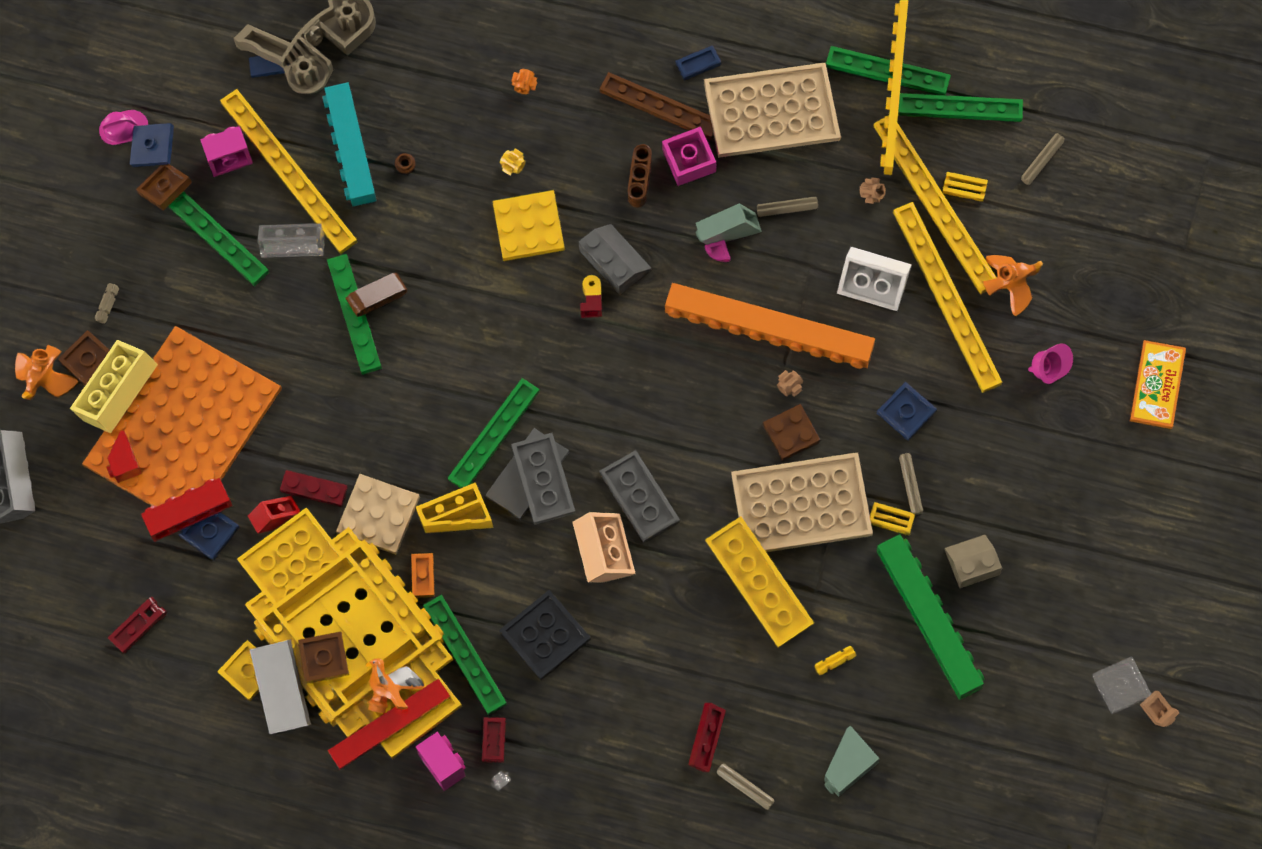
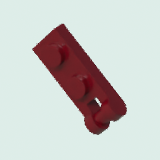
[108,597,167,654]

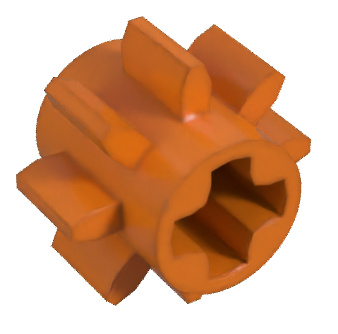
[511,69,537,94]

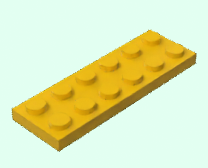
[705,516,814,648]

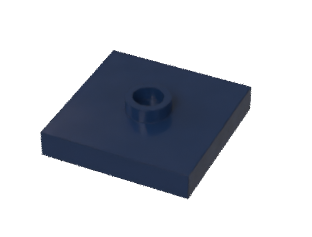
[130,123,174,167]
[877,382,937,441]
[179,512,240,561]

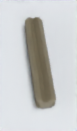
[1021,133,1064,185]
[757,197,818,217]
[899,453,923,515]
[717,764,774,809]

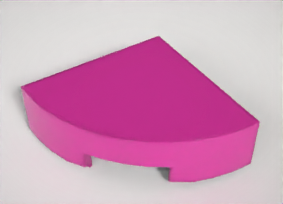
[705,240,730,262]

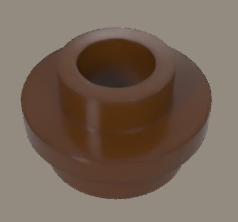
[395,153,416,174]

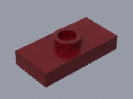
[482,717,506,762]

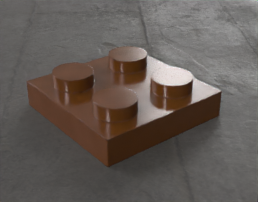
[136,164,192,211]
[58,330,110,386]
[763,404,820,461]
[298,631,349,684]

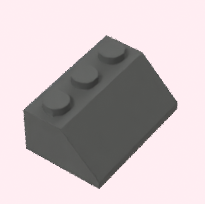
[579,224,652,295]

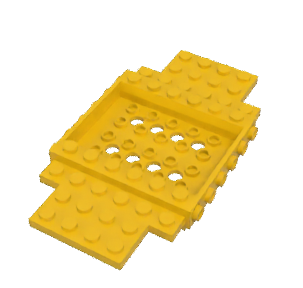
[237,508,462,759]

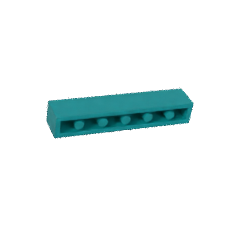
[322,82,377,207]

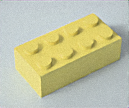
[70,340,158,433]

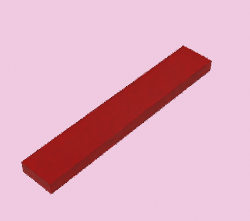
[328,678,451,770]

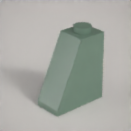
[696,203,762,245]
[824,726,879,797]

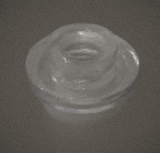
[491,771,511,790]

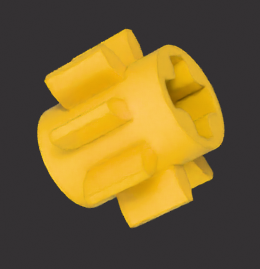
[500,148,526,176]

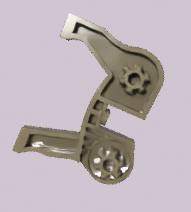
[234,0,376,94]

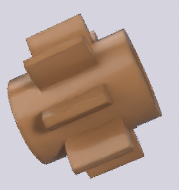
[860,178,886,204]
[777,370,803,397]

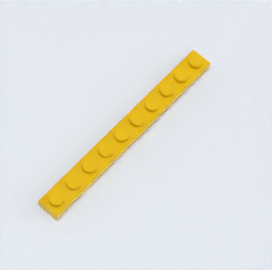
[880,0,908,175]
[220,89,357,254]
[874,115,996,294]
[893,202,1002,393]

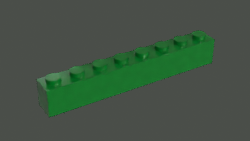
[876,534,985,700]

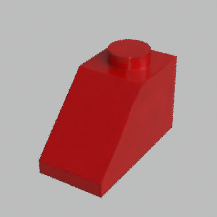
[106,430,142,483]
[248,496,301,533]

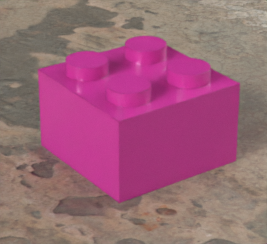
[200,126,253,177]
[662,127,716,186]
[416,732,466,791]

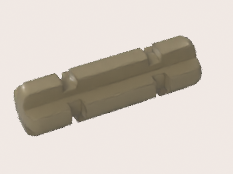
[95,283,119,323]

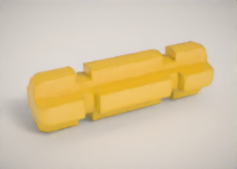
[815,646,856,675]

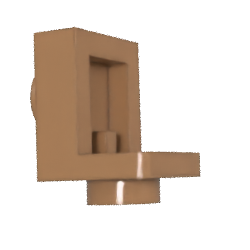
[1140,691,1179,727]

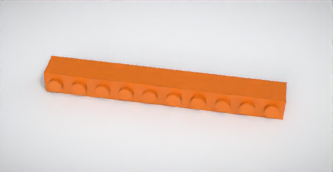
[665,283,875,369]

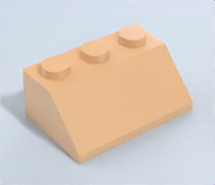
[573,512,636,582]

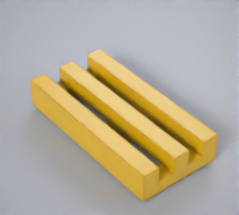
[942,172,988,202]
[870,502,915,535]

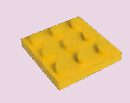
[493,190,565,261]

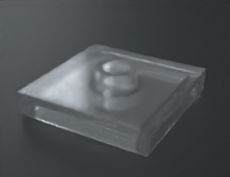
[1092,656,1151,714]

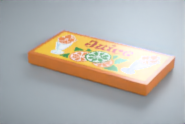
[1130,340,1186,429]

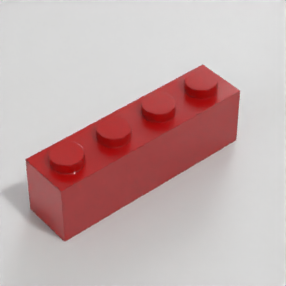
[141,478,233,542]

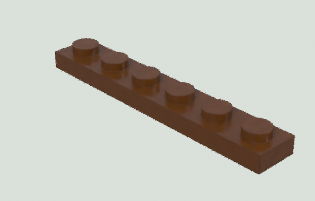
[600,72,714,140]

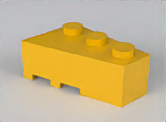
[416,483,493,533]

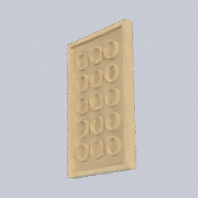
[704,63,841,158]
[731,452,873,552]

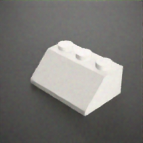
[837,247,911,311]

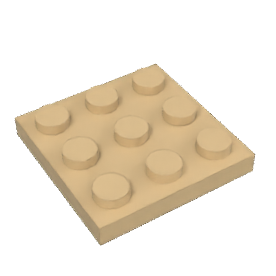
[336,474,420,555]

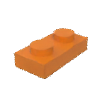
[411,553,435,598]

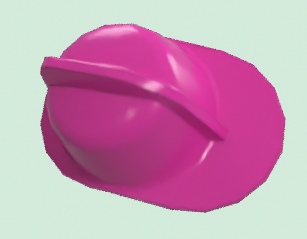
[99,110,148,145]
[1028,343,1073,384]

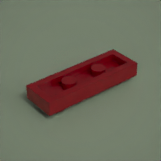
[280,470,348,507]
[688,703,726,772]

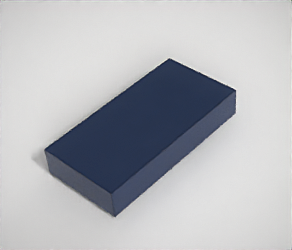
[676,45,721,81]
[249,56,289,78]

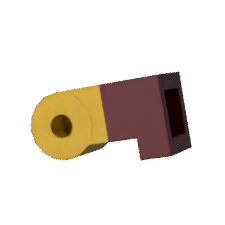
[580,275,602,318]

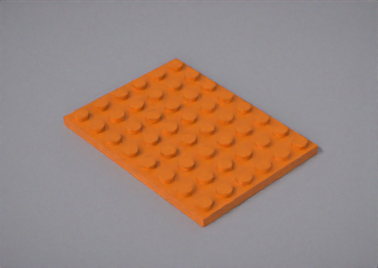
[82,326,282,506]

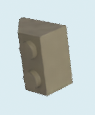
[945,535,1002,588]

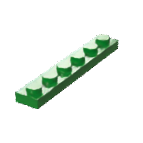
[826,46,951,96]
[898,93,1023,122]
[168,191,269,287]
[327,254,382,375]
[448,378,540,488]
[423,595,507,716]

